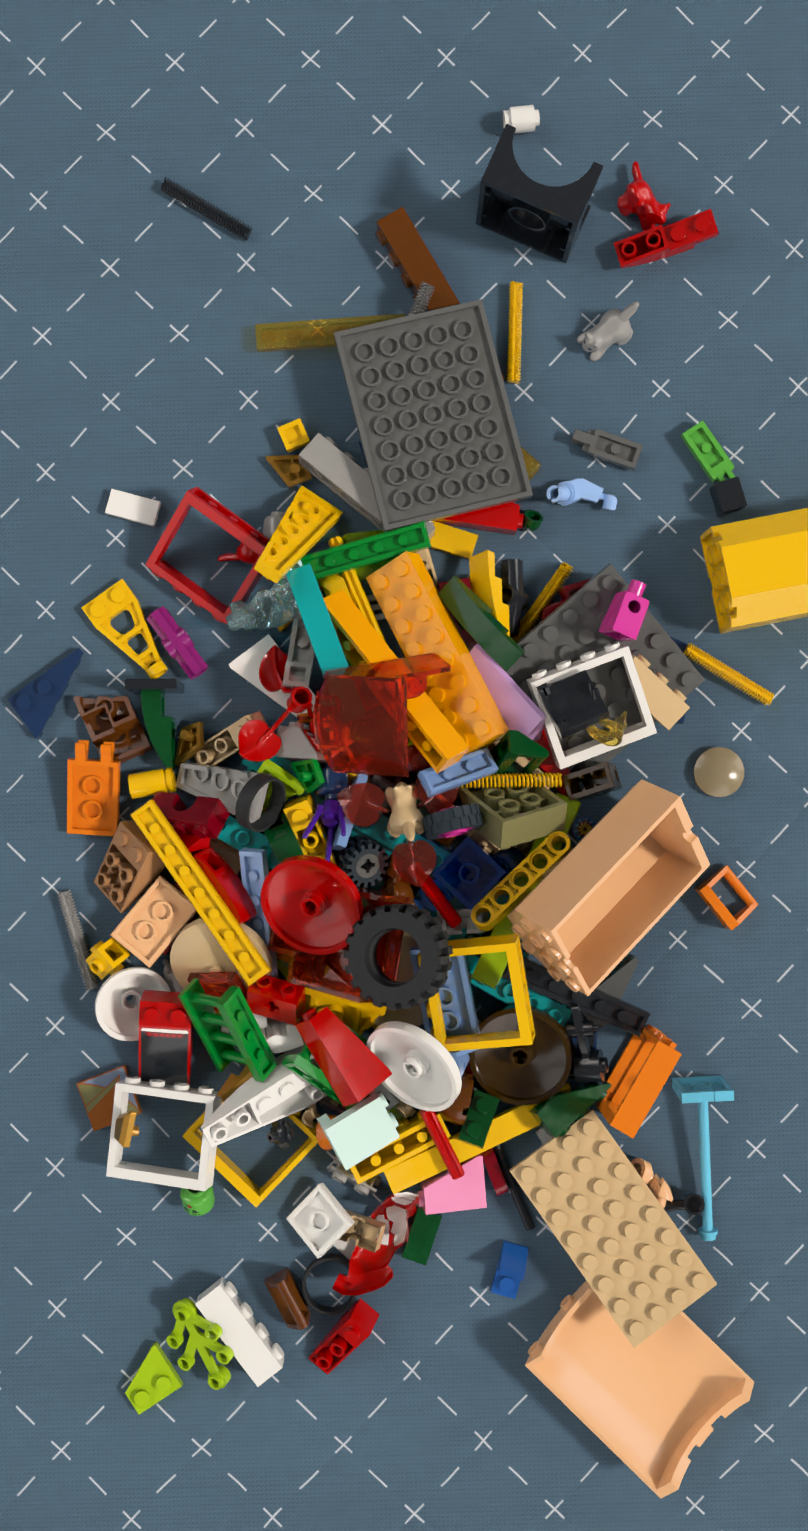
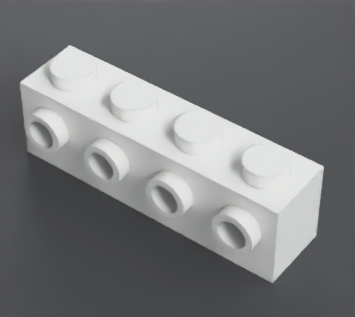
[195,1277,284,1387]

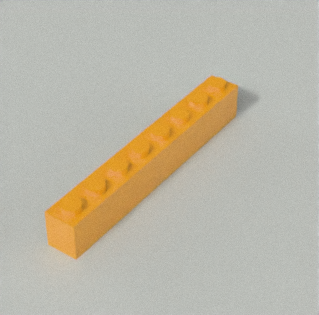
[324,590,469,773]

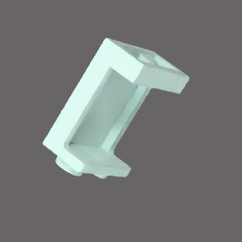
[317,1090,400,1171]

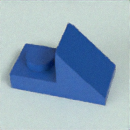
[490,1240,528,1299]

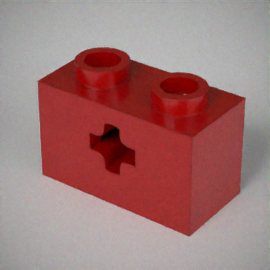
[247,975,306,1025]

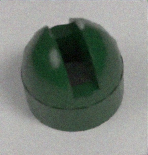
[522,509,543,532]

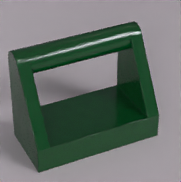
[490,730,549,780]

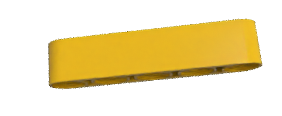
[471,831,572,932]

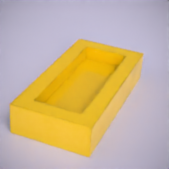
[430,521,478,560]

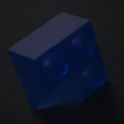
[432,835,507,910]

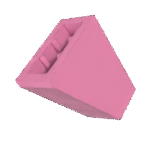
[417,1153,487,1215]

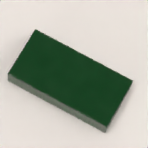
[402,1206,442,1266]

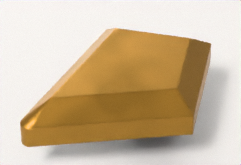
[266,455,312,488]
[174,722,204,766]
[114,1111,139,1147]

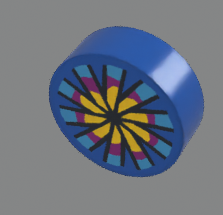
[572,816,597,841]

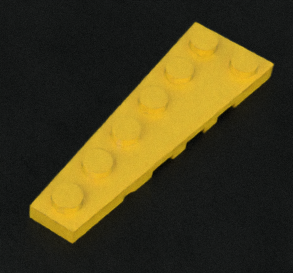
[254,486,343,584]

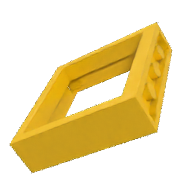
[418,934,535,1051]
[182,1074,318,1207]

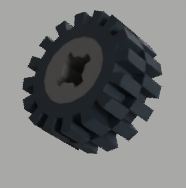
[338,837,389,888]

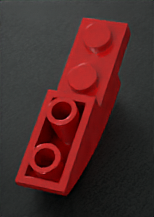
[613,209,719,268]
[190,847,257,925]

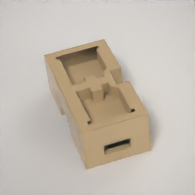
[339,1209,386,1252]

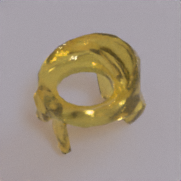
[585,711,627,746]

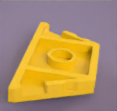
[291,979,387,1035]

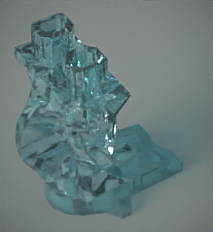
[226,560,303,632]

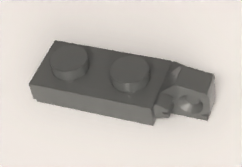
[571,429,643,471]

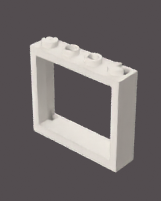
[526,642,657,769]
[106,1076,221,1191]

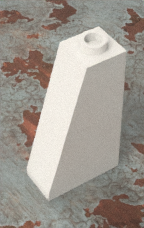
[228,634,320,720]

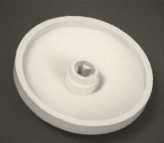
[366,1021,462,1112]

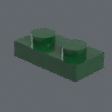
[458,1090,500,1149]

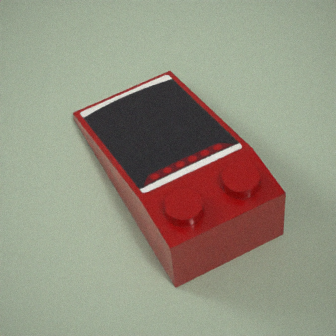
[139,990,194,1088]

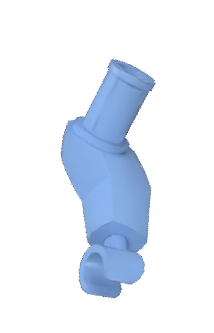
[547,478,617,510]

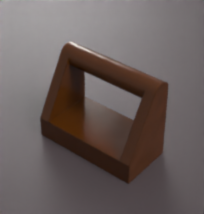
[264,1267,311,1330]

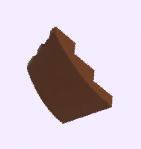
[73,696,152,763]

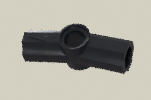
[501,559,529,638]

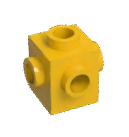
[85,937,131,980]

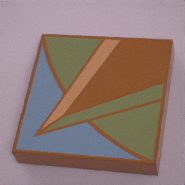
[76,1064,143,1131]

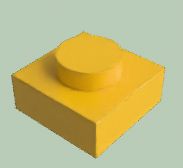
[277,418,310,453]

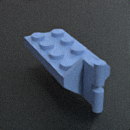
[409,946,480,1078]

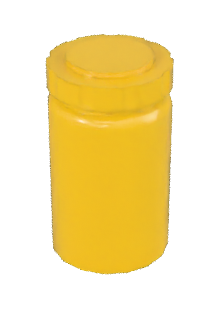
[128,768,176,799]

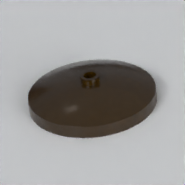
[469,1005,572,1105]

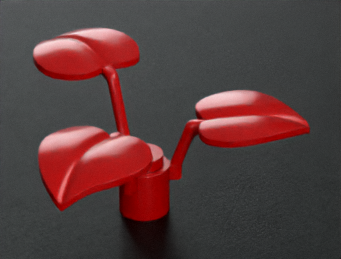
[238,645,356,762]

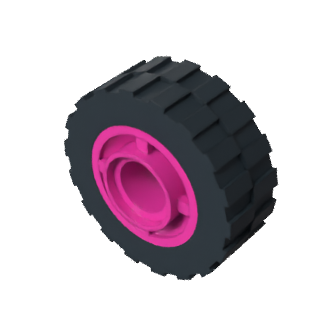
[422,804,484,840]

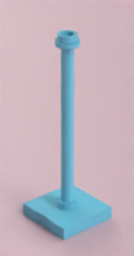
[672,1075,734,1241]

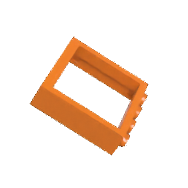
[594,1024,682,1138]

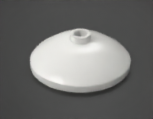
[95,967,171,1041]

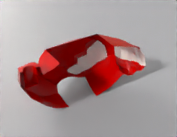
[332,1192,420,1295]

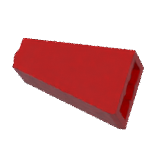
[435,502,524,535]
[295,1006,392,1107]

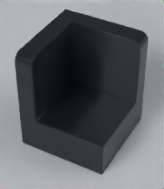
[709,477,747,517]

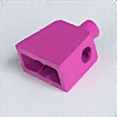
[598,579,649,642]

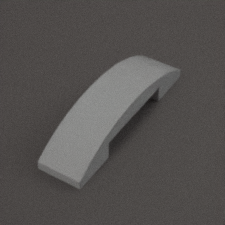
[282,594,323,689]

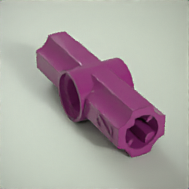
[146,606,209,680]

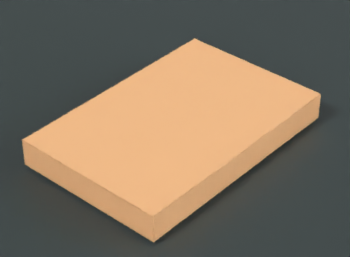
[110,875,197,968]

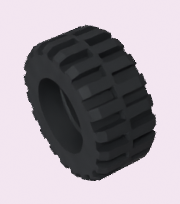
[343,903,453,1010]

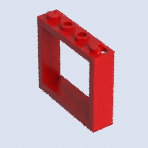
[145,487,270,624]

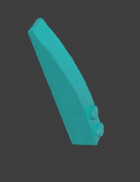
[286,563,366,723]

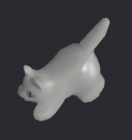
[577,302,639,362]

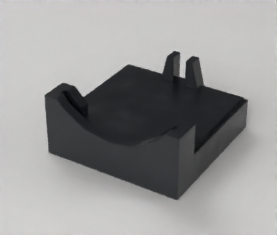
[537,670,610,739]

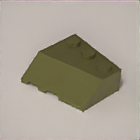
[458,781,567,850]

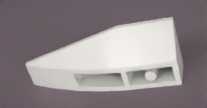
[201,1042,327,1148]

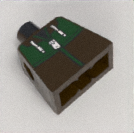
[562,762,622,801]

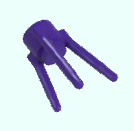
[302,799,346,862]

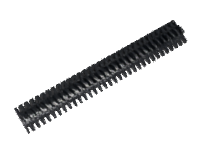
[161,177,252,241]

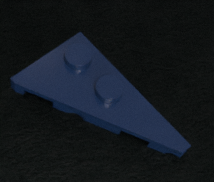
[7,648,84,739]

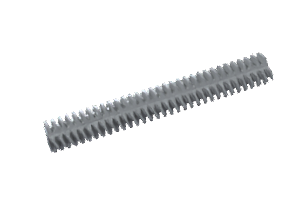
[57,890,99,991]

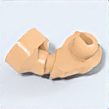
[631,1158,673,1208]

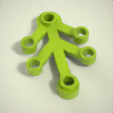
[166,1298,234,1390]

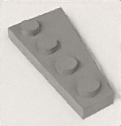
[176,762,271,823]

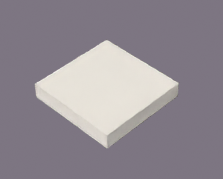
[286,1183,355,1258]

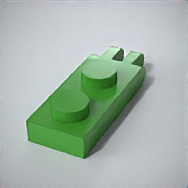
[680,420,735,483]

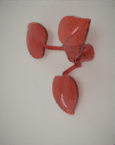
[337,778,458,887]

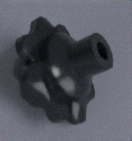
[267,1118,294,1149]

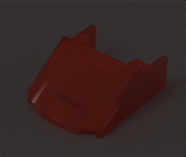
[313,653,451,777]

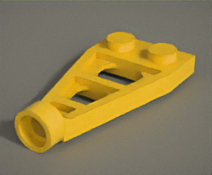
[82,579,168,679]

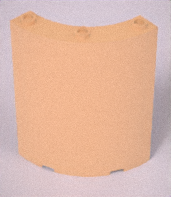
[525,1281,754,1499]

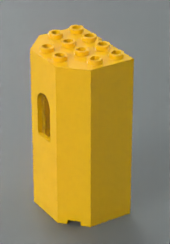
[700,508,808,634]

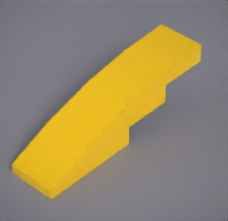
[469,550,510,637]

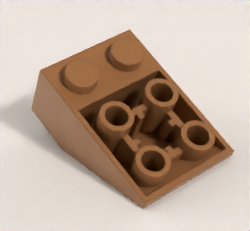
[94,820,165,913]

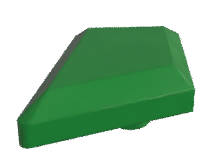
[290,759,325,793]

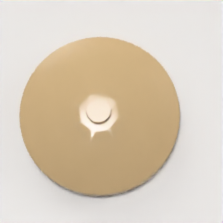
[170,918,272,1001]

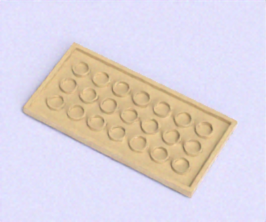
[509,1109,717,1348]

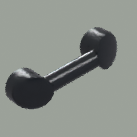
[664,1193,705,1215]

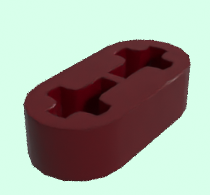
[481,1148,509,1196]

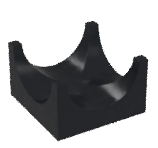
[476,124,603,263]

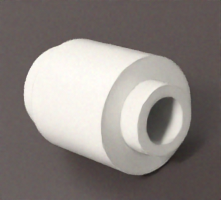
[503,105,540,134]

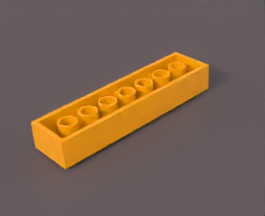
[366,551,509,755]

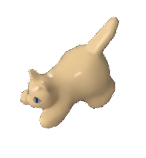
[385,782,425,841]

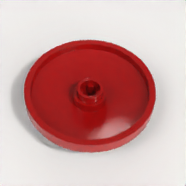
[261,855,364,955]

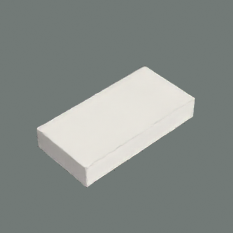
[105,489,161,527]

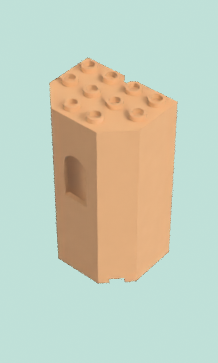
[507,779,710,996]

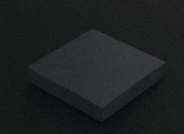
[125,678,184,694]

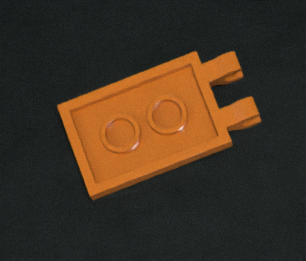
[67,740,121,836]

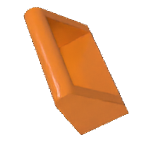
[695,864,758,931]

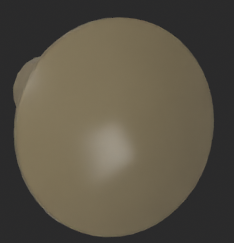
[694,747,744,797]

